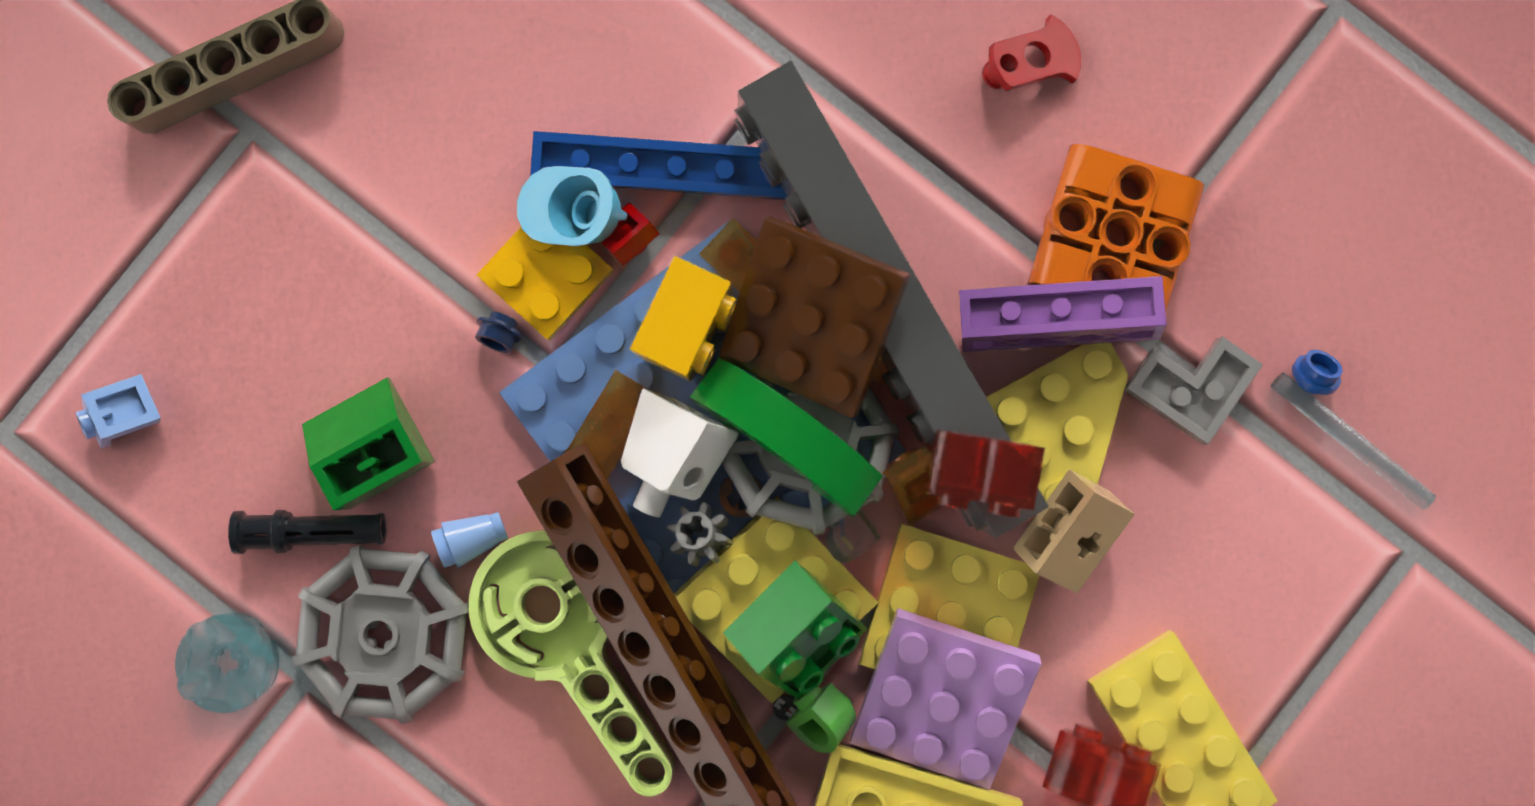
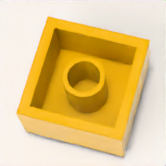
[630,255,736,382]

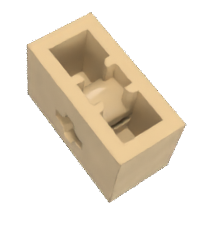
[1013,469,1135,593]

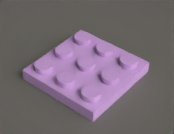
[850,608,1041,790]

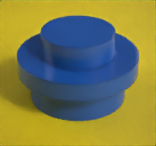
[1292,350,1343,395]

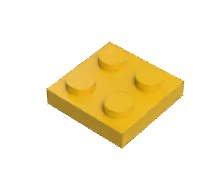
[476,227,614,341]

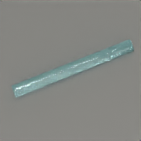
[1271,372,1436,510]

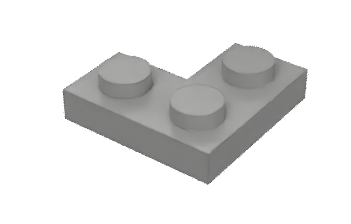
[1124,337,1263,445]

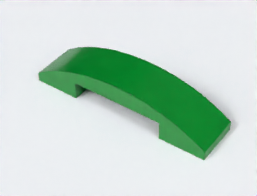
[689,358,883,518]

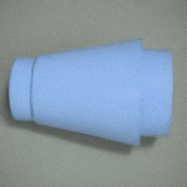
[431,512,508,568]

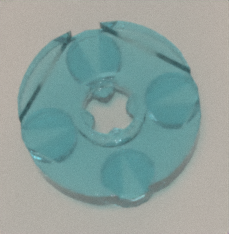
[175,613,279,713]

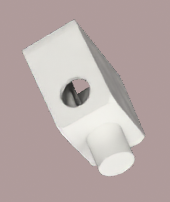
[621,388,739,518]

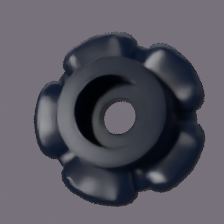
[475,312,522,353]

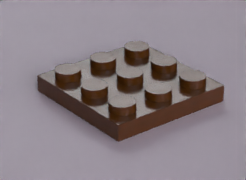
[718,216,911,419]

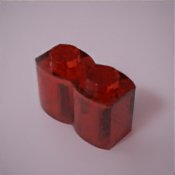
[926,429,1045,518]
[1042,723,1162,806]

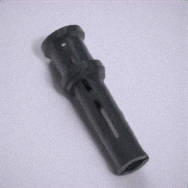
[228,510,387,554]

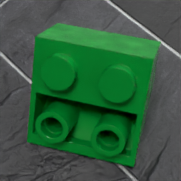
[302,377,435,511]
[723,561,868,699]

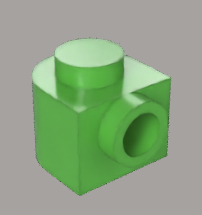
[785,683,856,753]

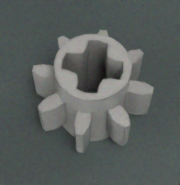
[667,502,732,567]

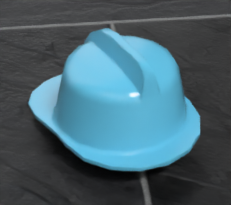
[517,166,627,246]

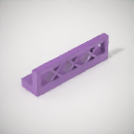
[959,276,1166,352]

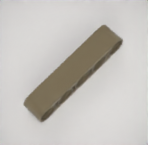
[107,0,344,134]

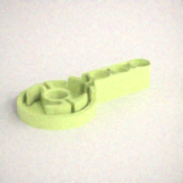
[469,530,675,797]

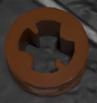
[719,476,762,518]

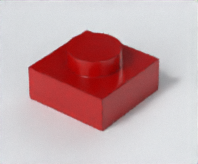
[601,202,660,266]

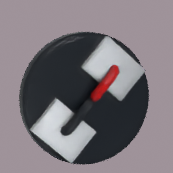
[773,695,797,720]

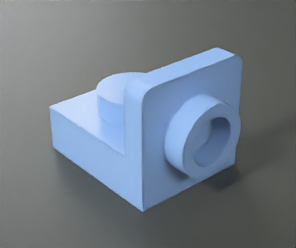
[75,374,161,449]

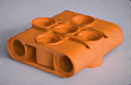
[1027,144,1205,314]

